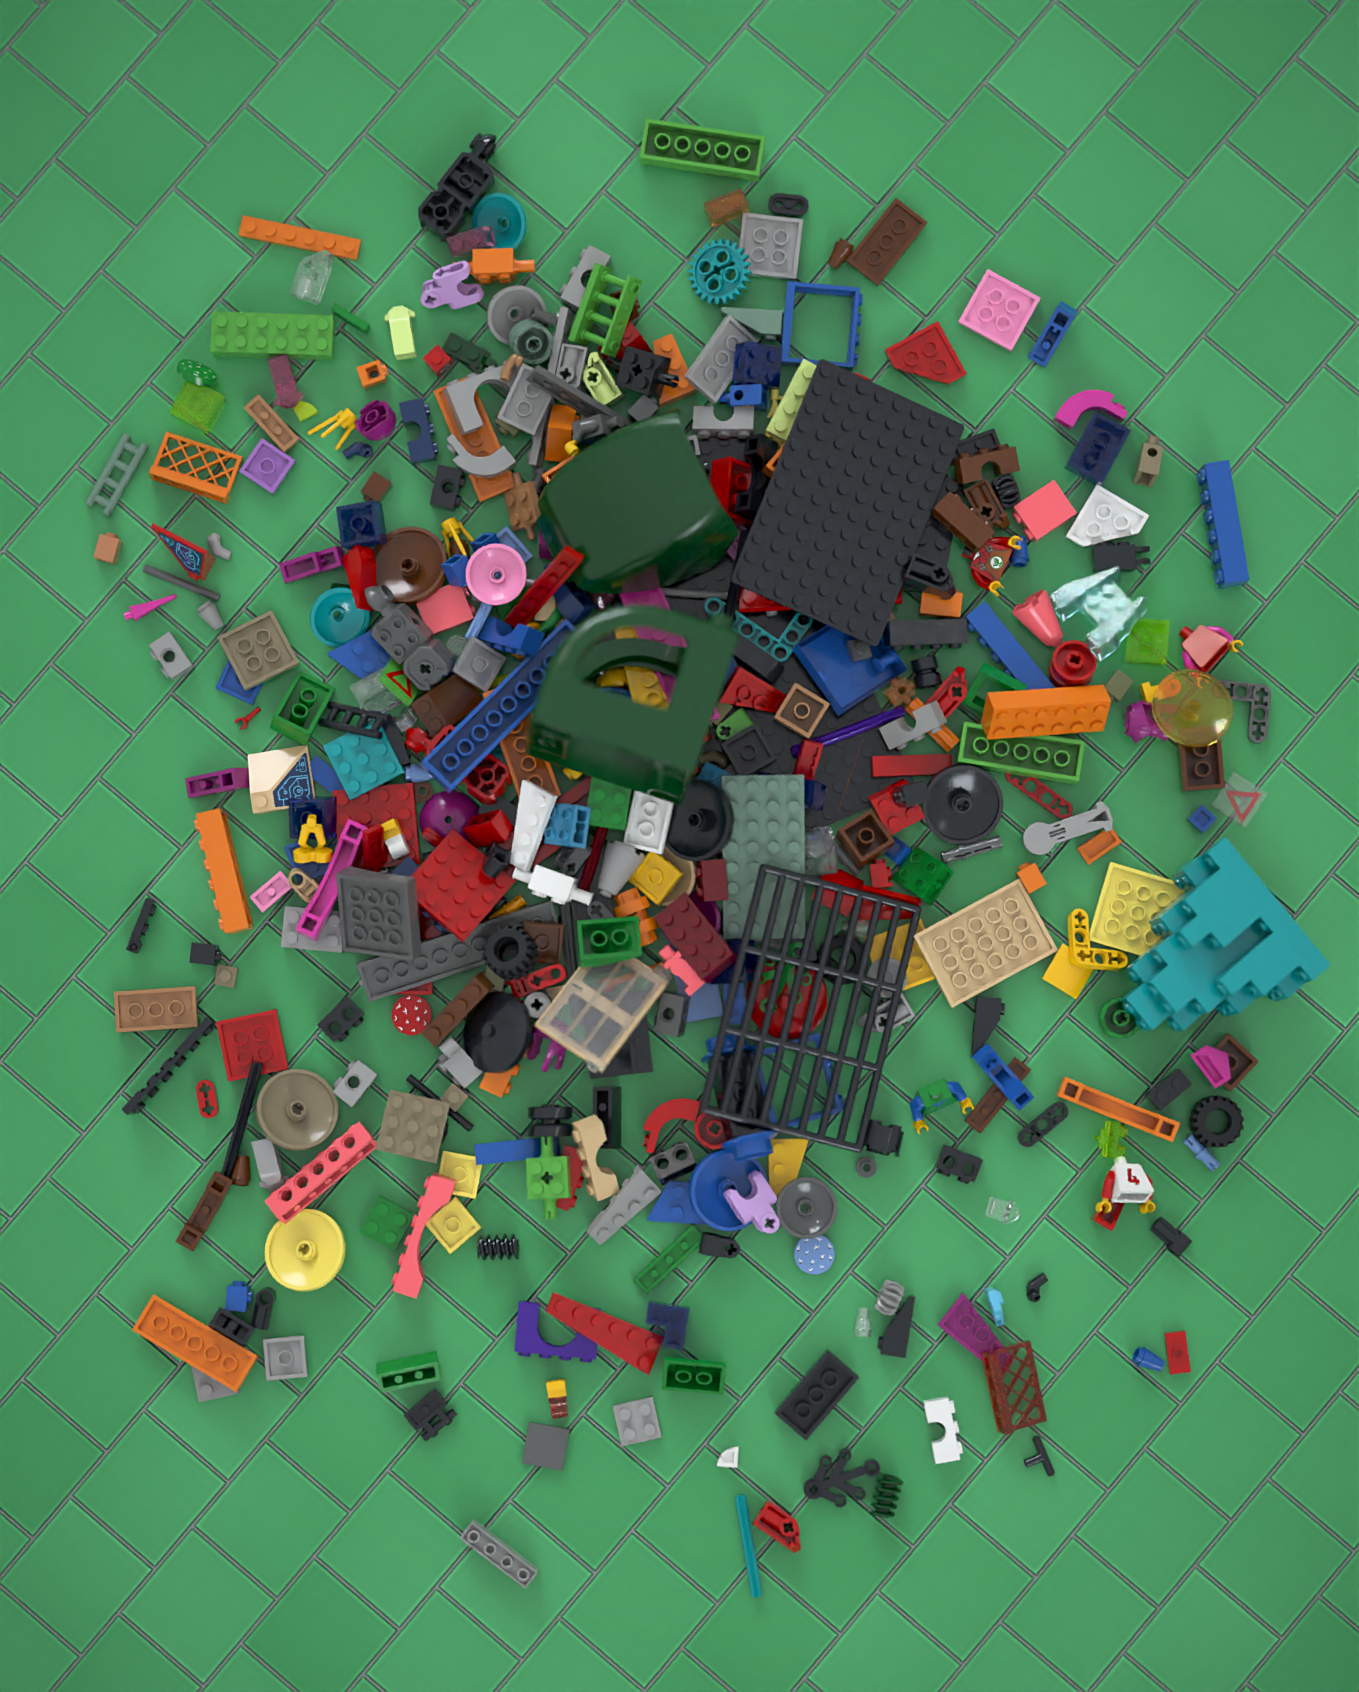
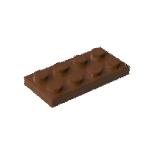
[846,198,928,287]

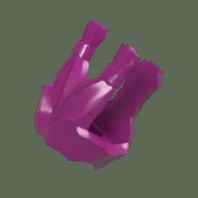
[1124,700,1176,743]
[527,1017,571,1072]

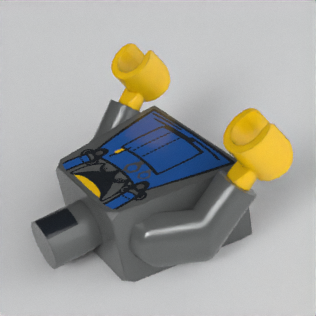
[565,414,624,457]

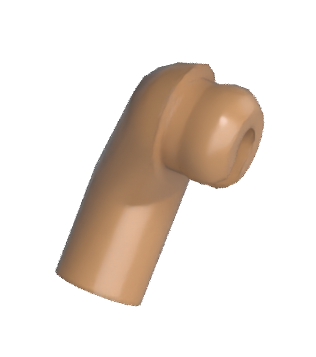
[500,354,523,382]

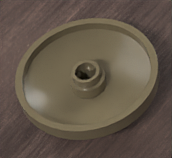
[256,1069,338,1151]

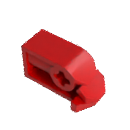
[924,666,967,719]
[751,1501,801,1553]

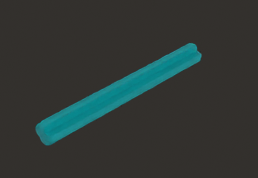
[735,1495,762,1597]

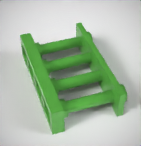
[568,263,643,357]

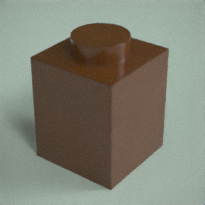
[361,471,393,505]

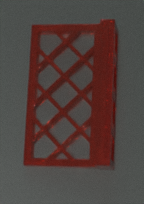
[981,1340,1047,1435]

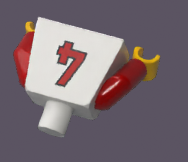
[1095,1156,1156,1214]

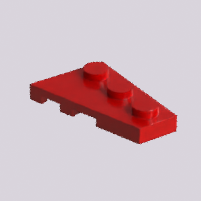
[850,884,921,920]

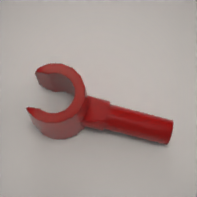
[234,707,261,730]

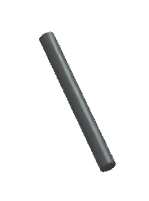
[143,565,221,602]

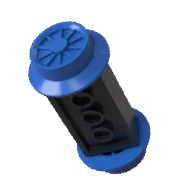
[701,1033,778,1162]

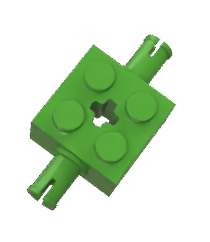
[526,1136,572,1220]

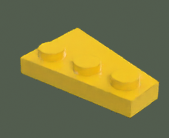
[768,1138,808,1197]

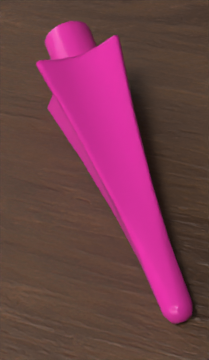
[123,594,177,622]

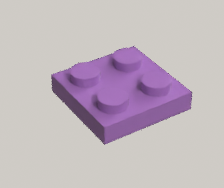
[239,438,296,495]

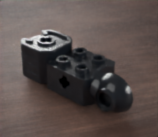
[418,133,497,242]

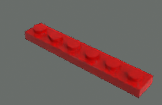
[504,545,584,627]

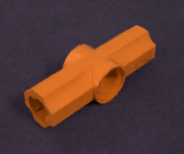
[905,698,960,753]

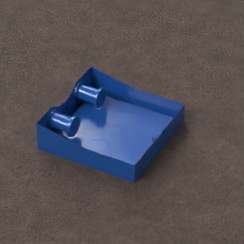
[793,625,908,716]

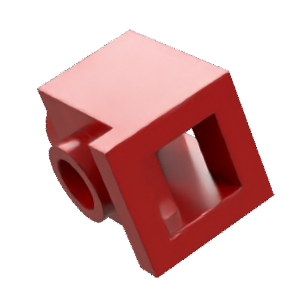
[868,859,893,889]

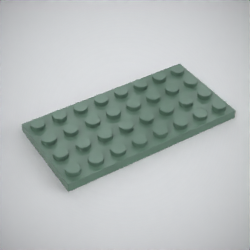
[722,775,806,939]

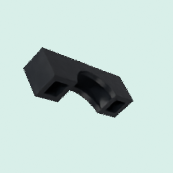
[735,433,778,520]

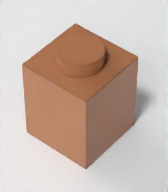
[93,532,123,565]

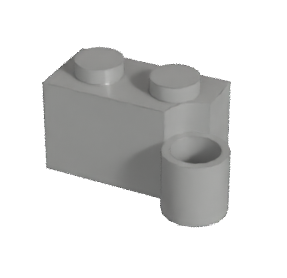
[438,1036,484,1089]

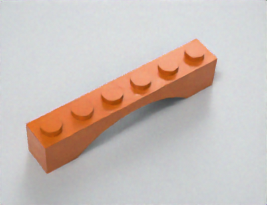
[1055,1077,1180,1142]

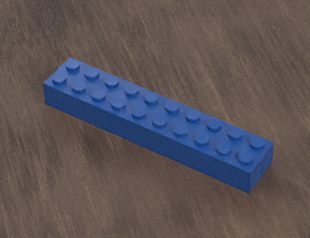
[420,619,575,793]

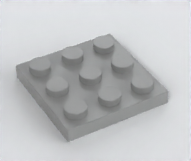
[739,212,803,280]

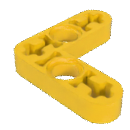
[1067,908,1128,971]

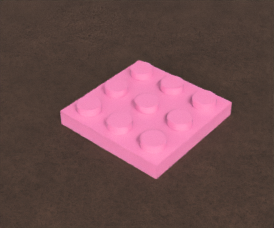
[958,269,1040,352]

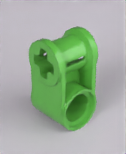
[715,707,754,743]

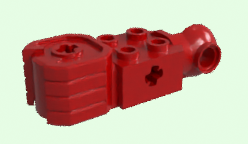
[404,725,512,805]

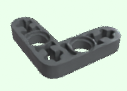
[1211,680,1271,744]

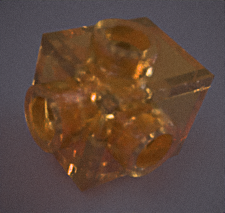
[883,677,916,708]

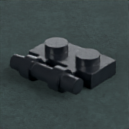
[403,1388,457,1441]

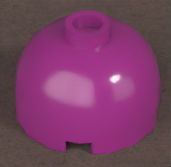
[355,400,396,441]

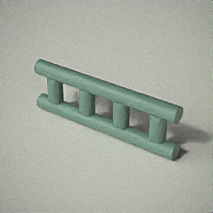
[85,433,148,517]

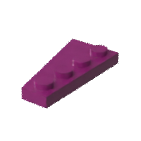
[937,1292,1014,1377]

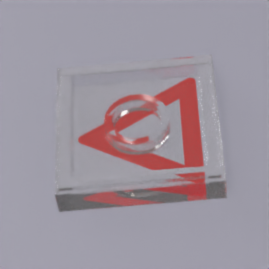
[1211,772,1267,828]

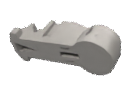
[1022,801,1113,855]

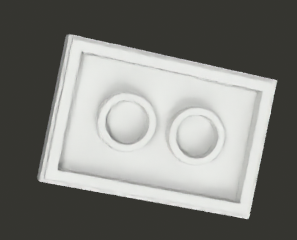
[623,791,674,854]

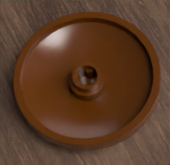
[373,527,448,605]

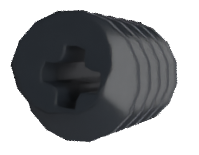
[477,1234,519,1260]

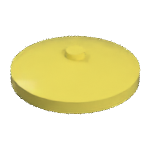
[265,1209,346,1291]

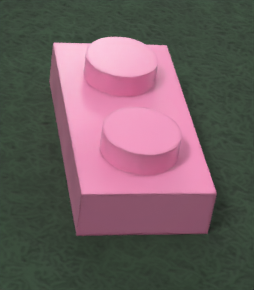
[250,871,292,913]

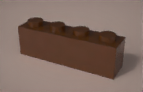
[421,972,495,1047]

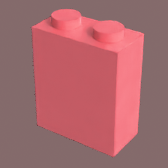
[1012,480,1077,543]
[416,584,476,637]

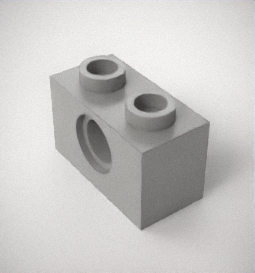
[149,632,194,681]
[333,1060,379,1107]

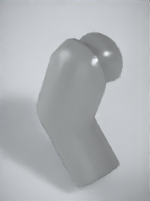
[207,533,232,561]

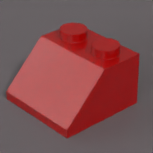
[810,863,864,917]

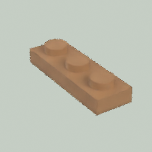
[244,394,300,453]

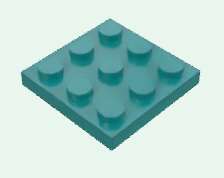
[323,719,405,800]

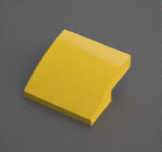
[1041,943,1094,999]

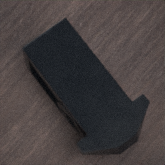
[903,553,956,600]

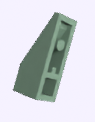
[721,307,782,341]

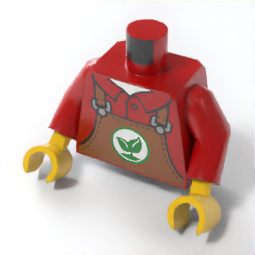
[961,536,1023,596]

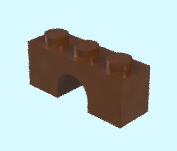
[952,443,1020,484]

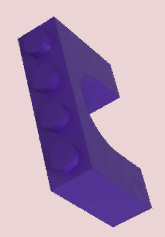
[514,1301,601,1362]

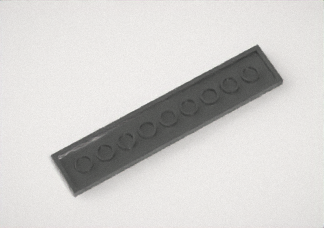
[356,899,558,1002]

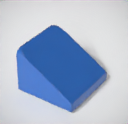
[884,836,912,867]

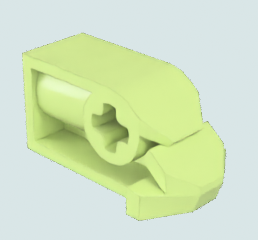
[385,306,417,360]
[583,352,626,407]

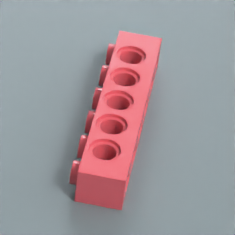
[265,1122,378,1224]

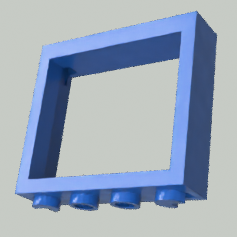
[780,281,863,371]
[753,1033,845,1127]

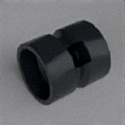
[911,656,942,689]

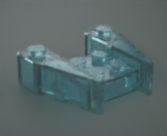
[1049,566,1148,661]

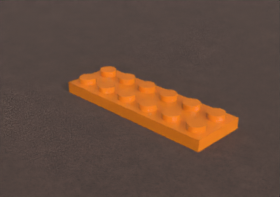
[433,378,515,503]
[132,1294,259,1392]

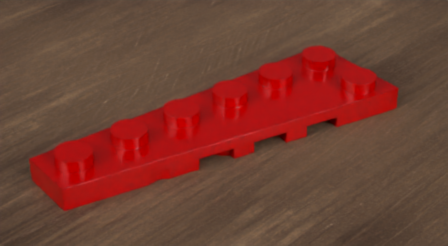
[545,1292,664,1375]

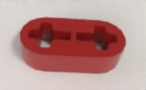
[196,1080,219,1118]

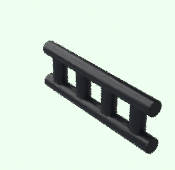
[318,701,392,740]

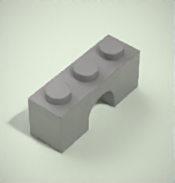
[559,245,611,310]
[692,406,756,439]
[879,700,947,750]

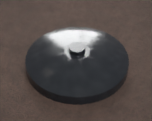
[921,764,1003,845]
[665,779,734,861]
[463,991,532,1074]

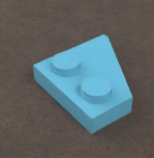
[984,1287,1004,1327]

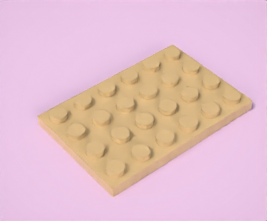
[914,879,1058,1008]

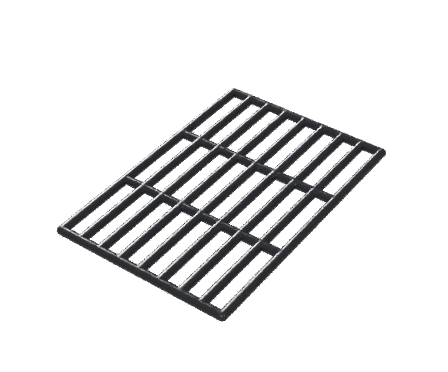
[699,864,922,1153]

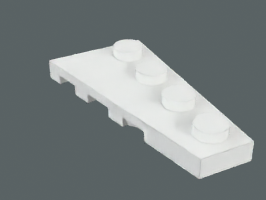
[510,780,557,871]

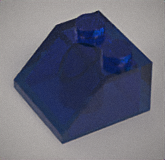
[289,796,337,840]

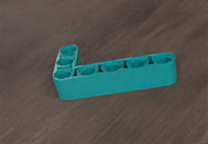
[705,597,813,664]

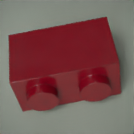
[694,859,728,902]

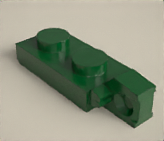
[442,332,497,370]

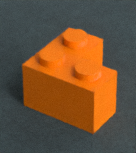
[545,404,580,462]

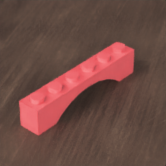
[391,1172,457,1299]

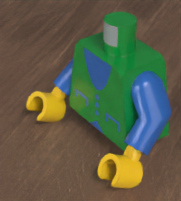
[910,1078,974,1135]

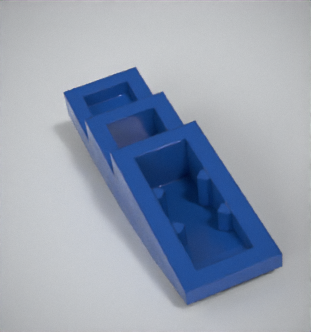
[474,1136,560,1165]

